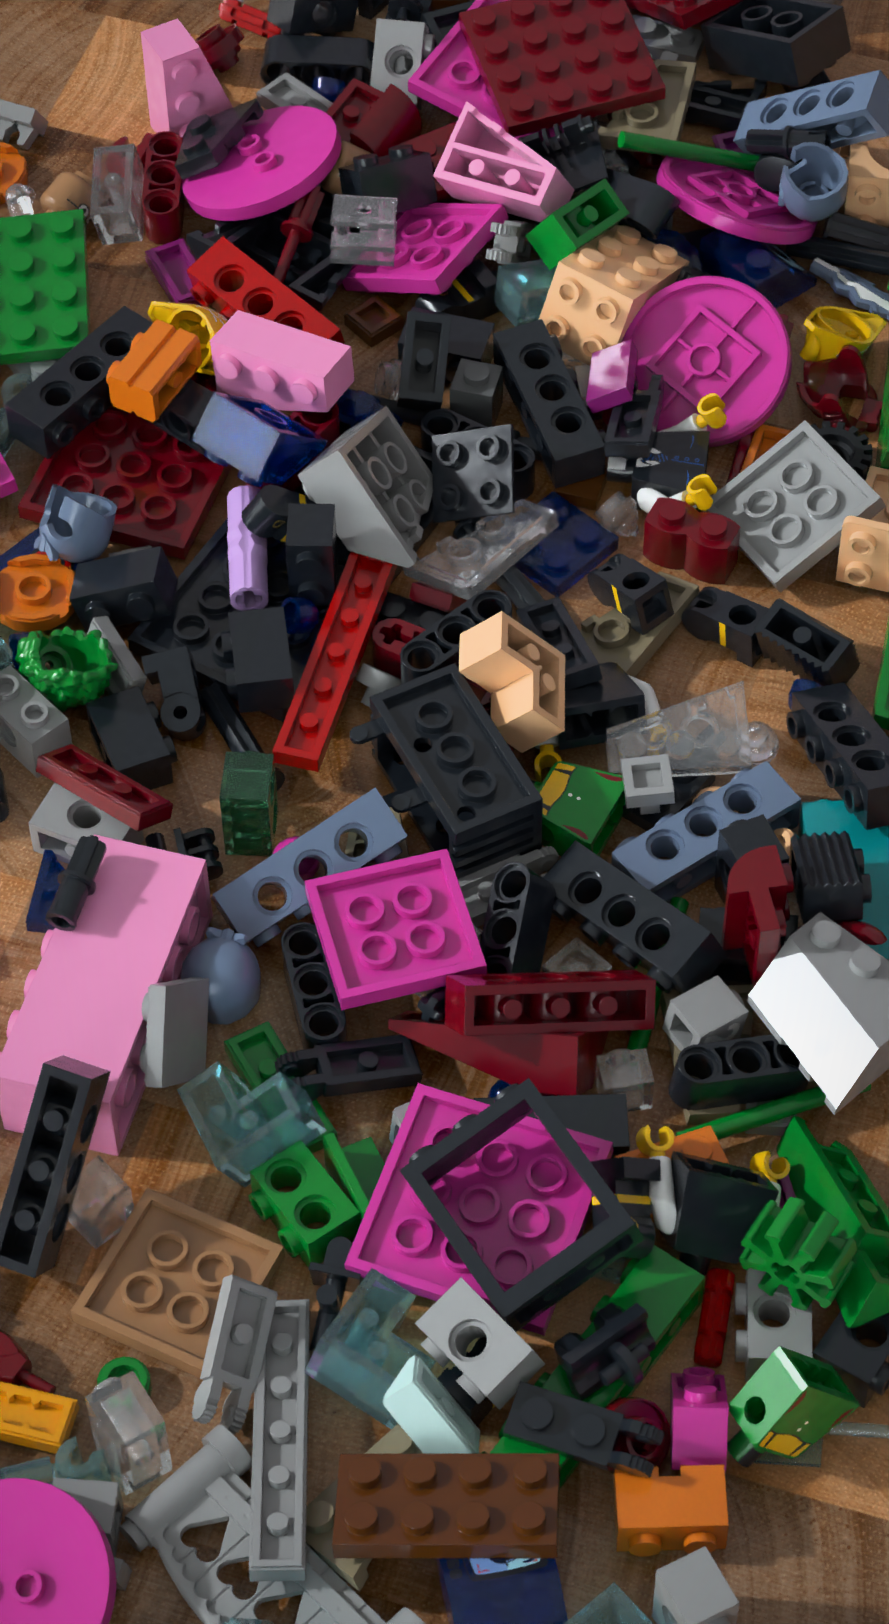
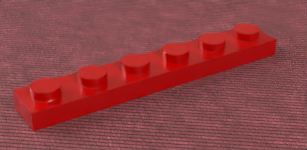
[272,552,398,772]

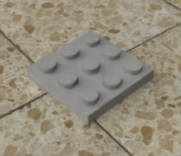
[706,420,886,593]

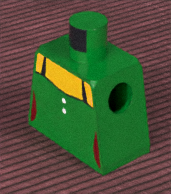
[529,761,626,856]
[727,1346,860,1468]

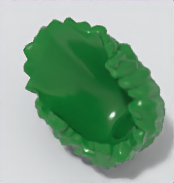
[15,626,119,712]

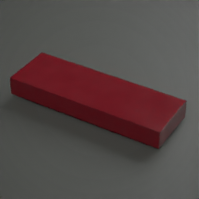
[36,744,173,831]

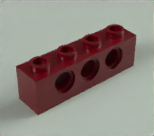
[445,970,656,1036]

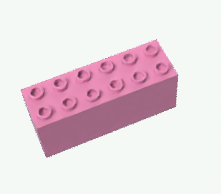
[0,834,212,1156]

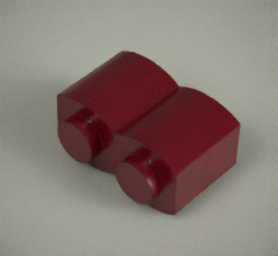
[643,497,740,584]

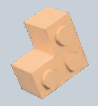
[459,611,565,753]

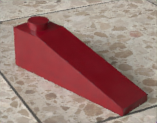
[388,1011,609,1096]

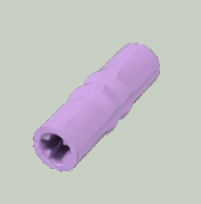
[227,485,268,611]

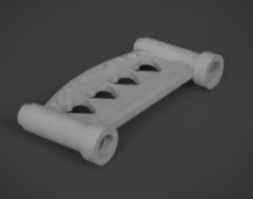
[119,1424,425,1624]

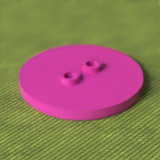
[181,105,342,221]
[656,156,818,245]
[621,276,792,447]
[0,1478,116,1624]

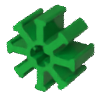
[739,1197,858,1310]

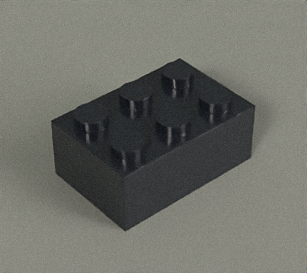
[701,0,851,88]

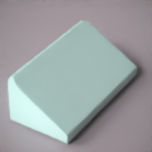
[383,1355,480,1454]

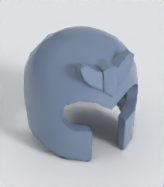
[778,142,849,222]
[34,484,117,563]
[181,927,261,1025]

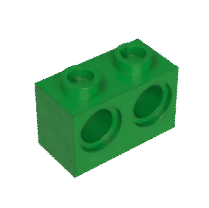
[248,1140,361,1268]

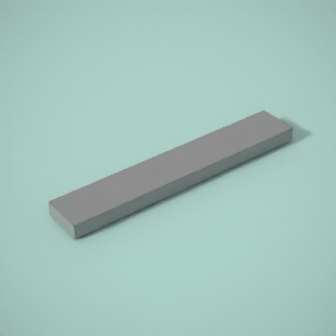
[249,1299,310,1582]

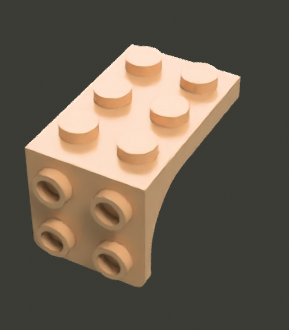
[837,141,889,228]
[539,224,690,365]
[835,466,889,592]

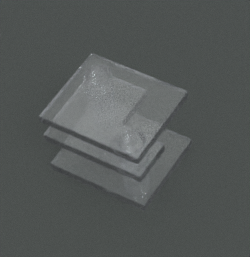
[330,194,398,267]

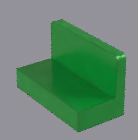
[323,1132,385,1222]

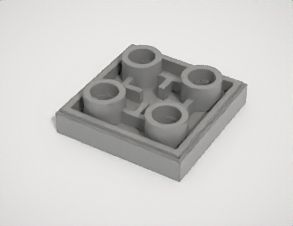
[139,977,209,1088]

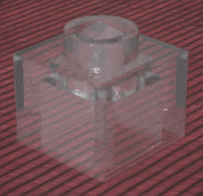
[595,1048,654,1112]

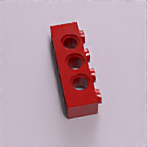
[187,236,346,345]

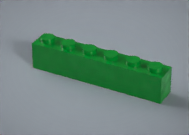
[481,1245,705,1489]

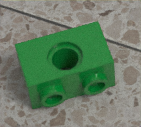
[525,179,630,270]

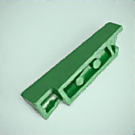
[776,1116,889,1328]

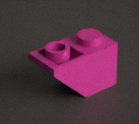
[670,1367,729,1472]

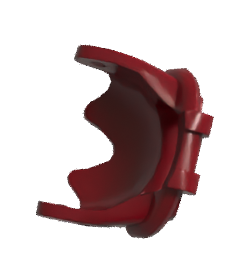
[796,345,883,434]

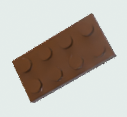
[332,1453,560,1558]

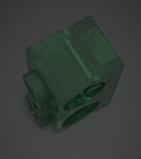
[219,751,279,857]

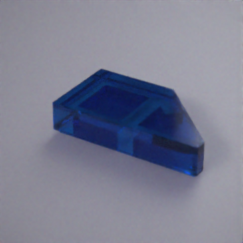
[26,849,65,933]

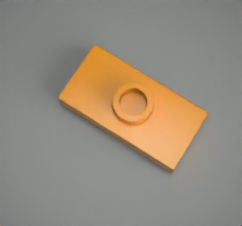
[0,1381,79,1456]

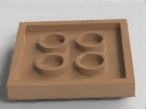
[70,1187,285,1378]

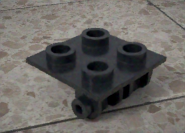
[518,114,609,193]
[432,424,515,526]

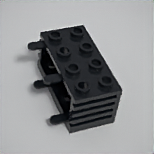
[349,663,543,879]

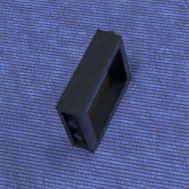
[400,1078,645,1332]

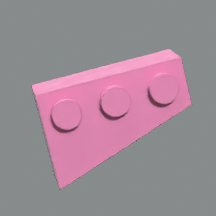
[141,18,233,138]
[433,101,575,222]
[210,310,355,412]

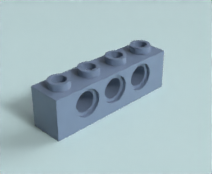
[733,70,889,156]
[611,761,801,903]
[211,787,408,948]

